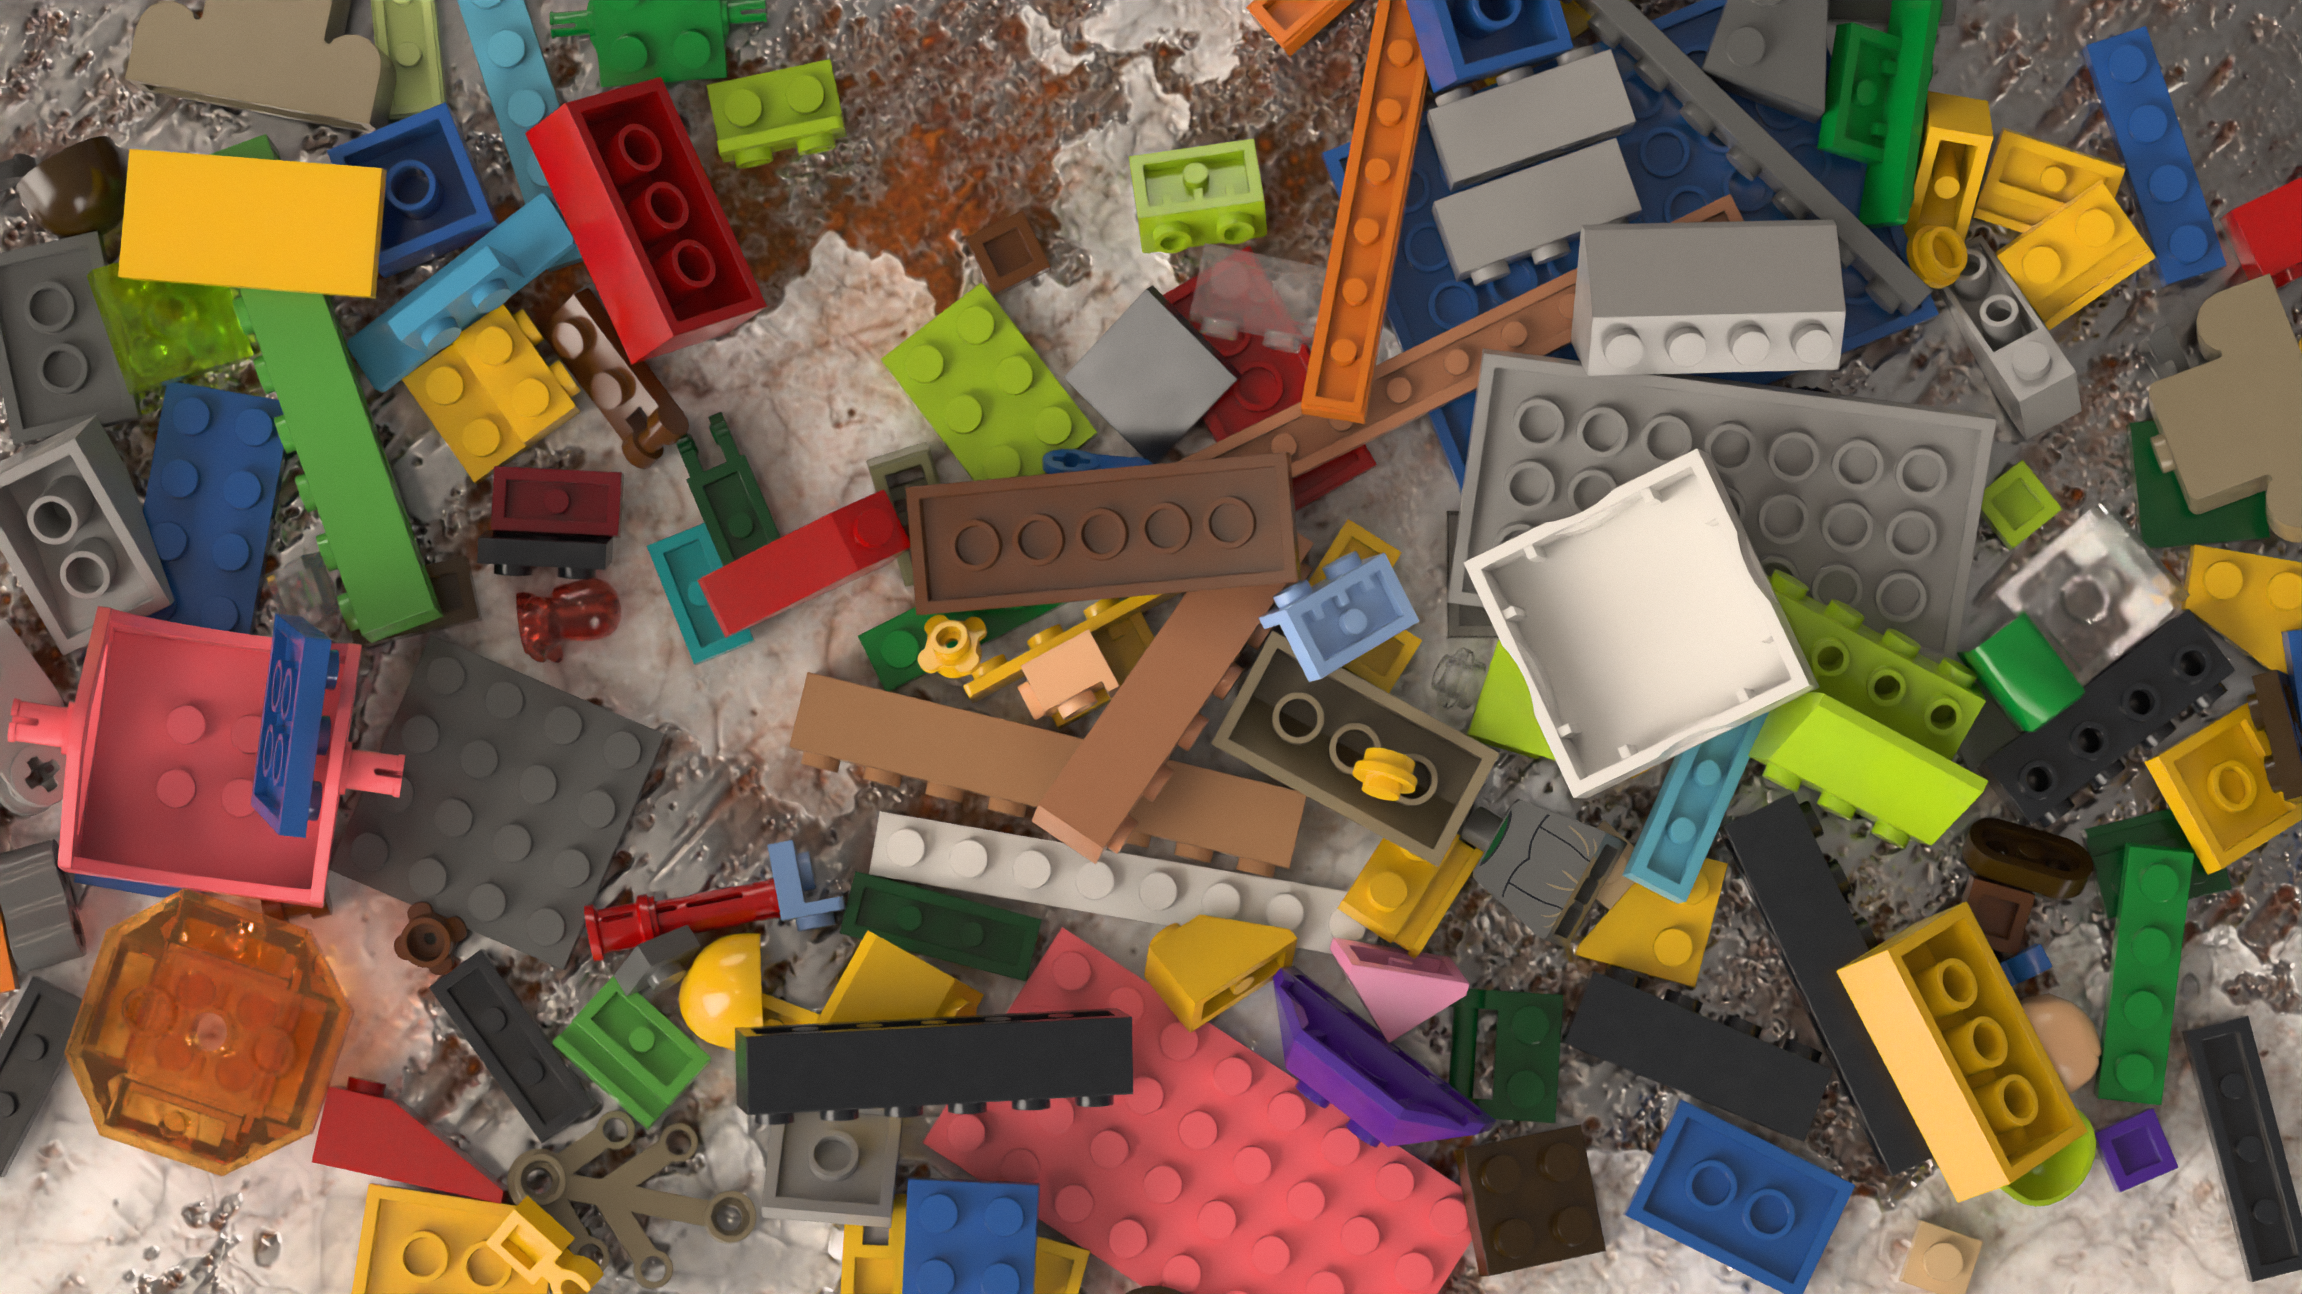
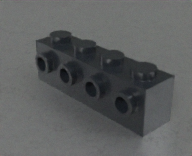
[1977,609,2236,828]

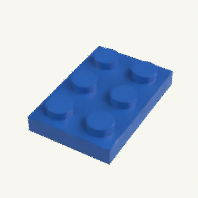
[1623,1099,1855,1294]

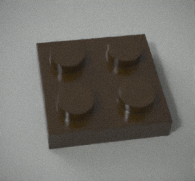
[1454,1124,1606,1277]

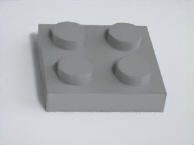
[762,1108,904,1228]

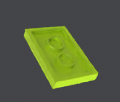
[881,282,1098,481]

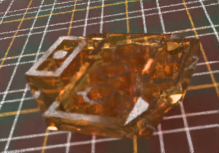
[64,888,355,1176]

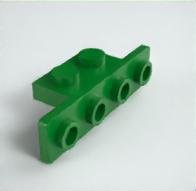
[1817,0,1943,229]

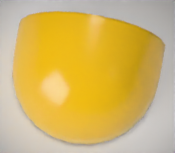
[678,933,764,1048]

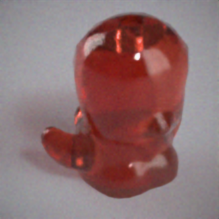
[516,577,621,663]

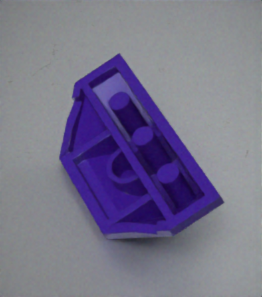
[1273,966,1497,1148]

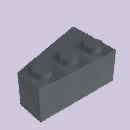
[1700,0,1828,124]

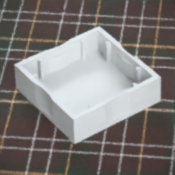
[1464,448,1819,798]

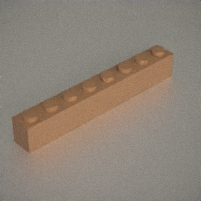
[789,672,1307,878]

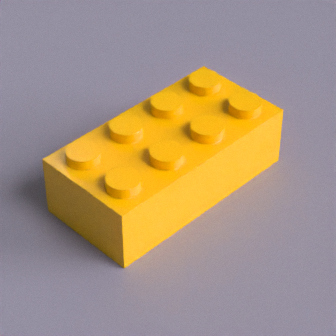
[1836,901,2088,1202]

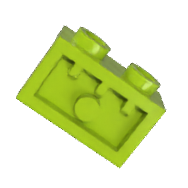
[706,59,847,169]
[1128,138,1267,253]

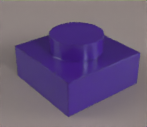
[2094,1108,2179,1193]

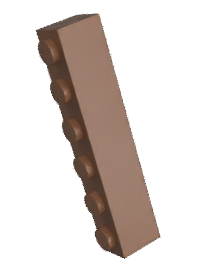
[1032,532,1314,864]

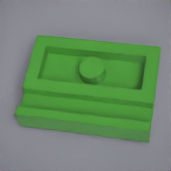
[553,975,711,1130]

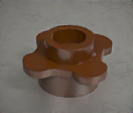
[394,901,467,975]

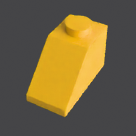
[1902,91,1993,243]
[1144,914,1298,1033]

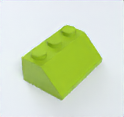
[1748,691,1988,849]

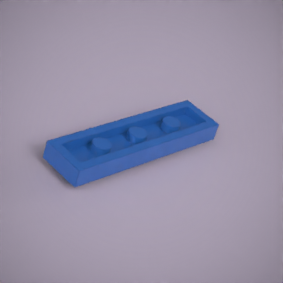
[2082,26,2227,288]

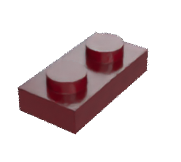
[491,466,624,538]

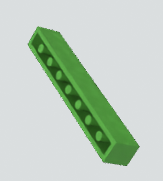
[209,134,443,643]

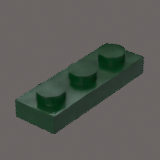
[840,871,1042,981]

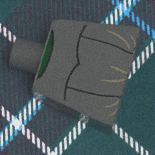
[1462,799,1628,949]

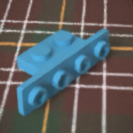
[347,193,577,392]

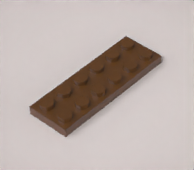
[905,452,1301,615]

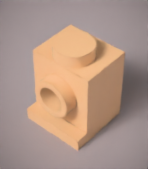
[1017,629,1120,720]

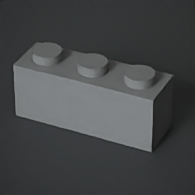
[1426,46,1636,192]
[1431,138,1642,286]

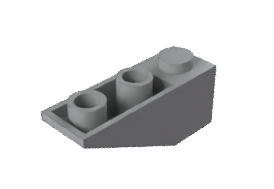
[1938,235,2082,440]

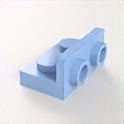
[1258,551,1419,682]

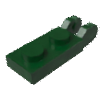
[676,412,781,566]

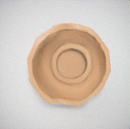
[2020,993,2102,1094]

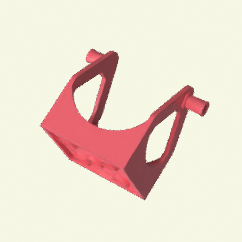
[7,606,406,908]

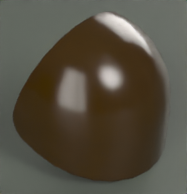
[15,136,128,238]

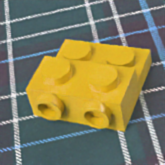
[402,304,581,485]

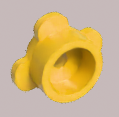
[918,614,987,678]

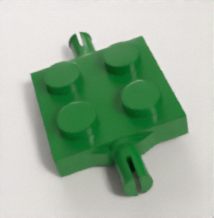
[550,0,768,87]

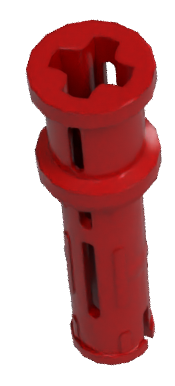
[584,878,781,962]

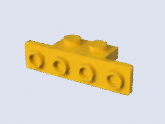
[963,592,1182,730]

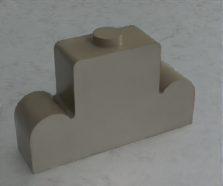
[125,0,396,133]
[2148,273,2302,543]

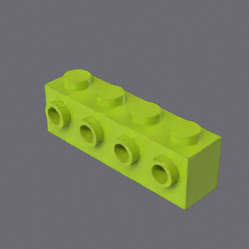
[1767,570,1986,760]

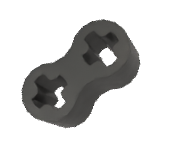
[0,839,87,973]

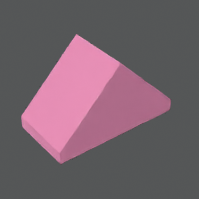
[1330,937,1470,1043]

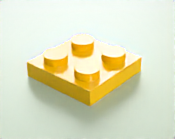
[2144,702,2302,875]

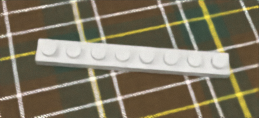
[869,811,1378,954]

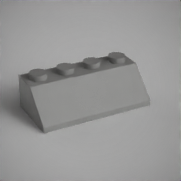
[1571,219,1846,376]

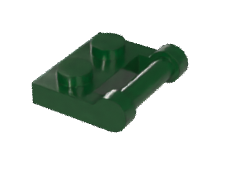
[1448,988,1563,1123]

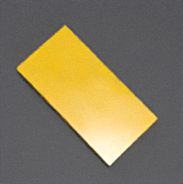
[118,149,387,299]

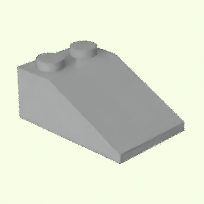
[0,415,174,656]

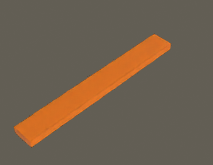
[1301,0,1429,424]

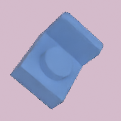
[767,840,846,932]

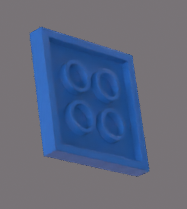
[250,613,339,838]

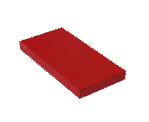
[1163,245,1377,513]

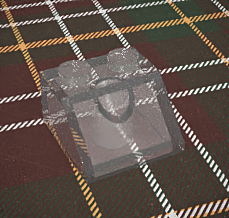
[1995,499,2190,686]

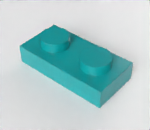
[647,523,755,666]

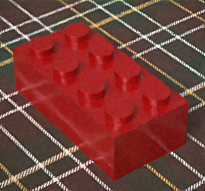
[525,77,767,365]

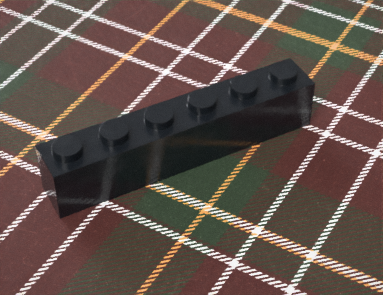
[1718,793,1934,1177]
[735,1008,1133,1125]

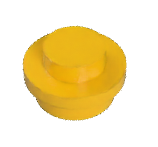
[1906,225,1968,289]
[1352,748,1418,801]

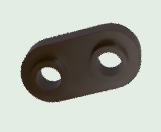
[1962,818,2093,899]

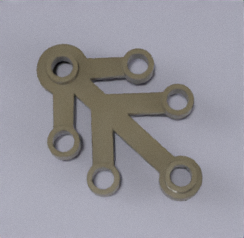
[507,1111,757,1290]

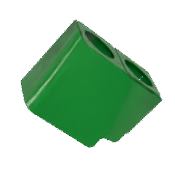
[1957,610,2086,732]

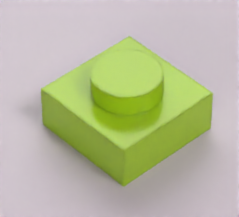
[1980,459,2062,551]

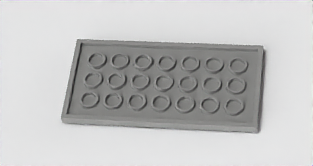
[1446,348,1996,664]

